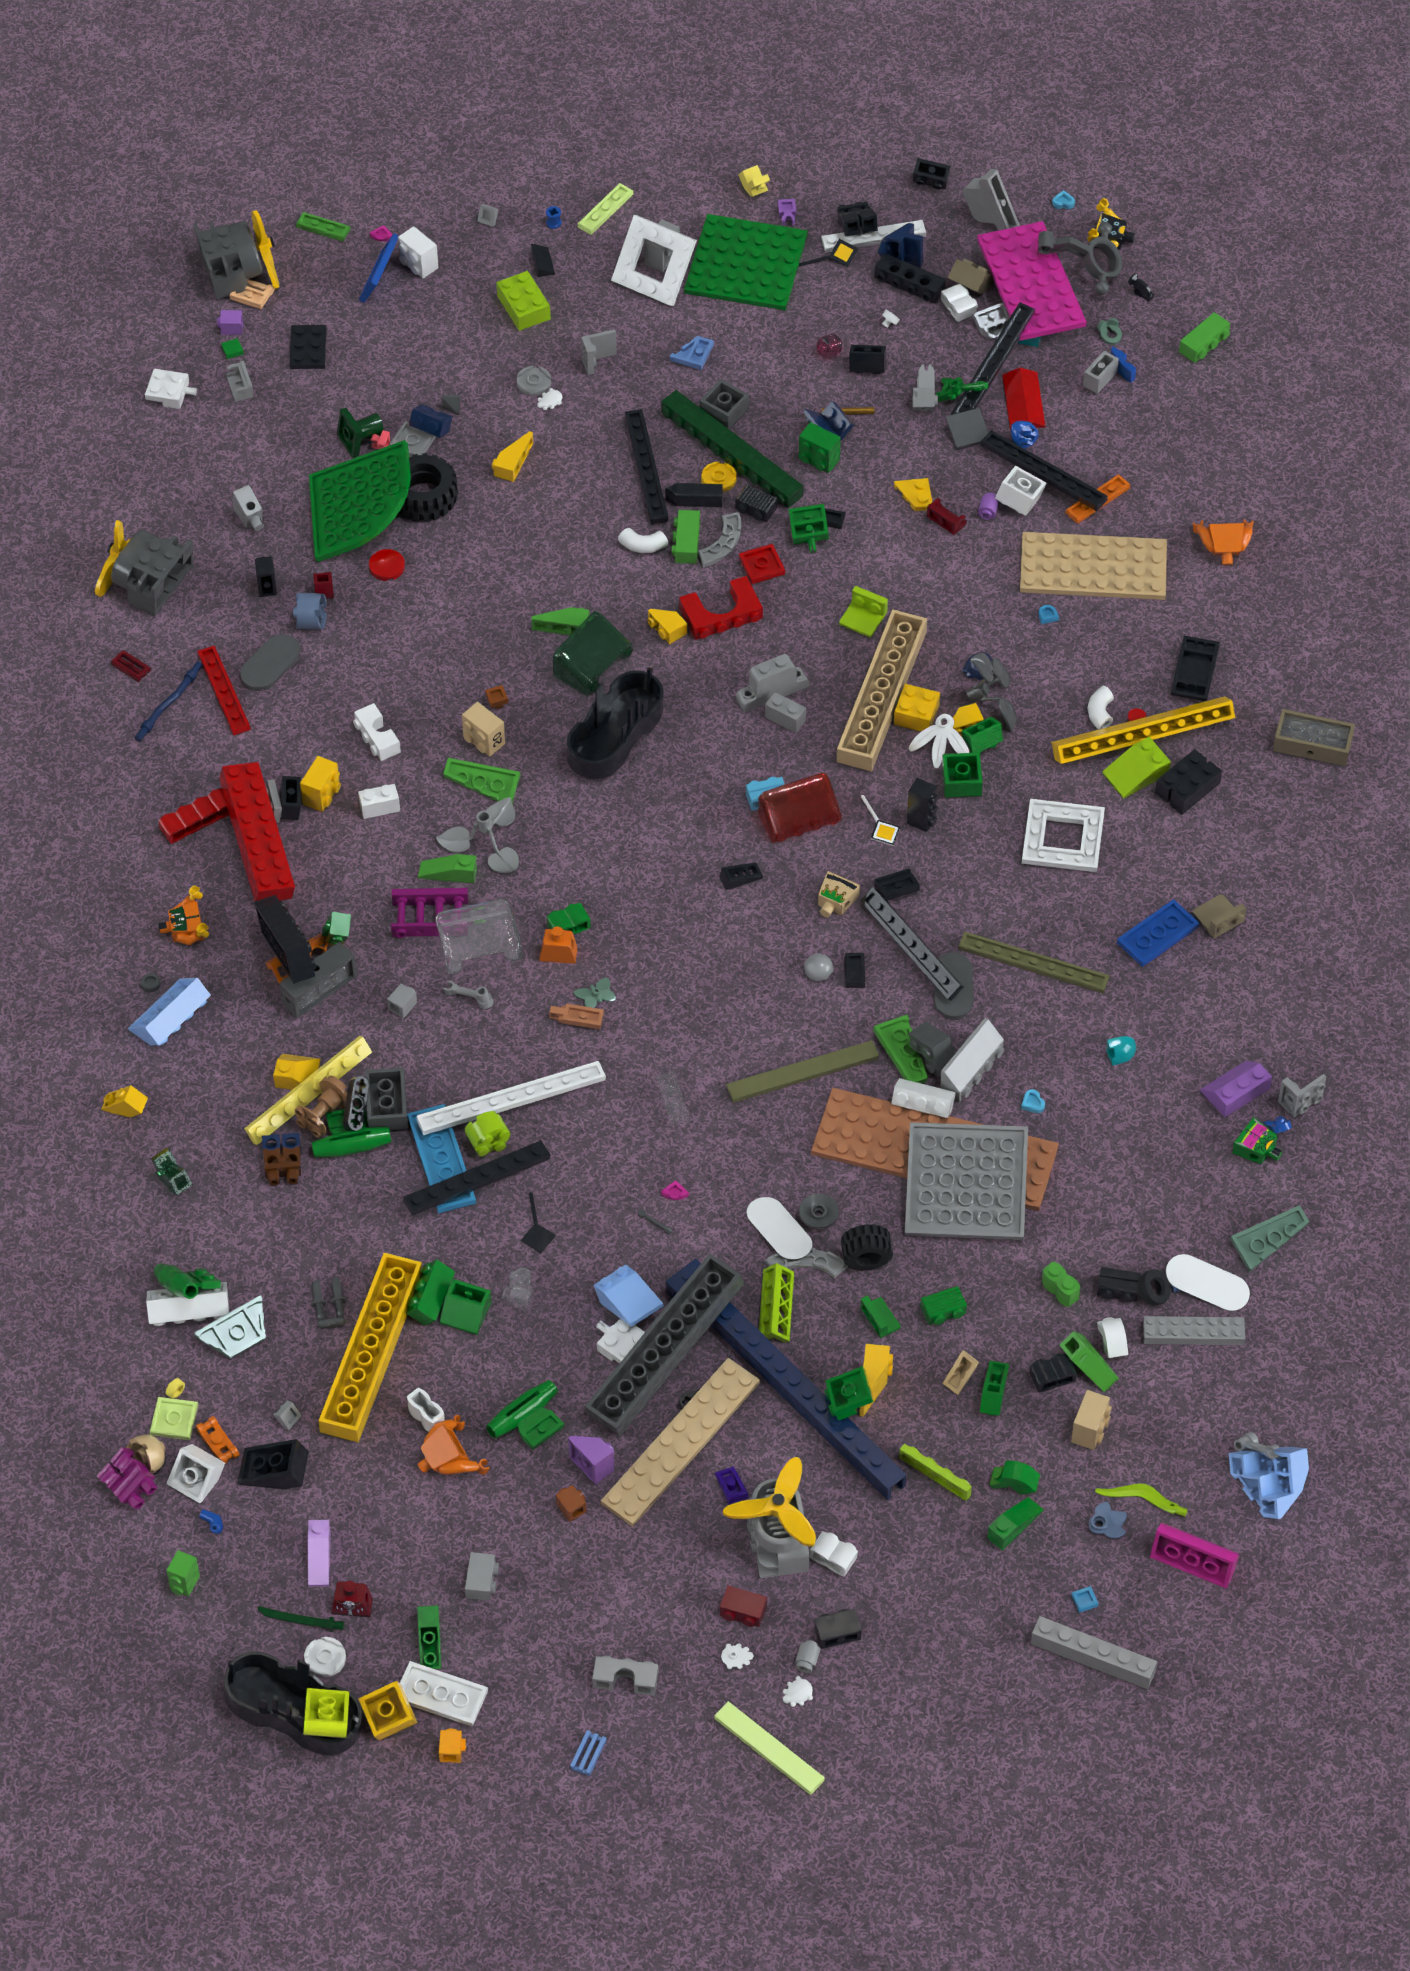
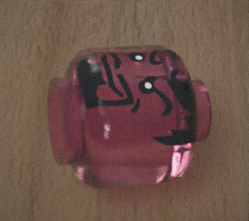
[816,333,843,358]

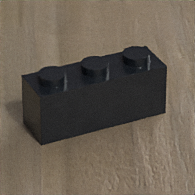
[907,778,938,832]

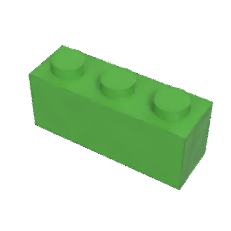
[1179,312,1230,363]
[672,510,700,564]

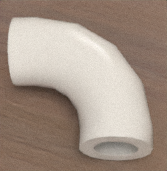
[618,528,668,553]
[1087,686,1114,730]

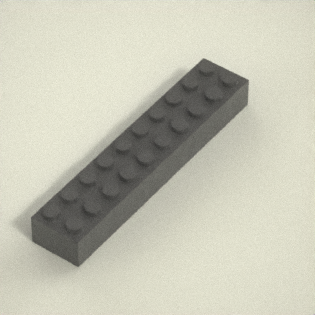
[585,1253,744,1437]

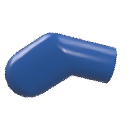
[199,1509,223,1534]

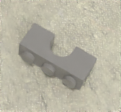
[592,1656,659,1696]

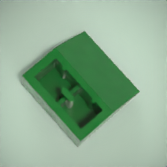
[440,1279,492,1335]

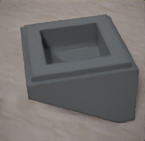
[442,395,460,415]

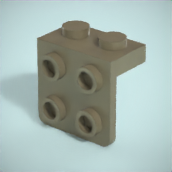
[1193,895,1246,938]

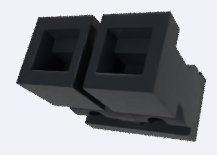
[837,202,878,237]

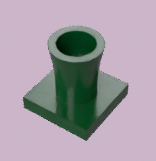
[337,408,384,458]

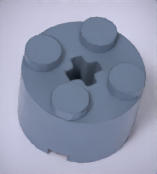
[293,593,327,630]

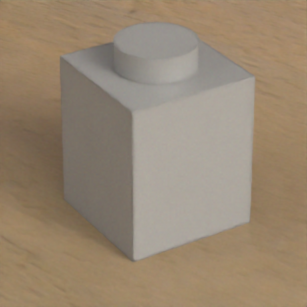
[387,984,417,1018]

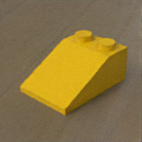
[860,1344,893,1417]

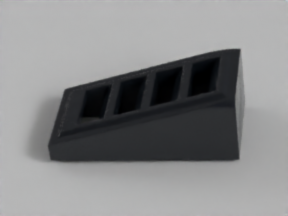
[719,862,763,890]

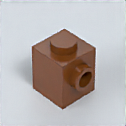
[556,1485,587,1522]

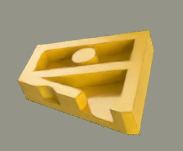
[894,478,932,511]

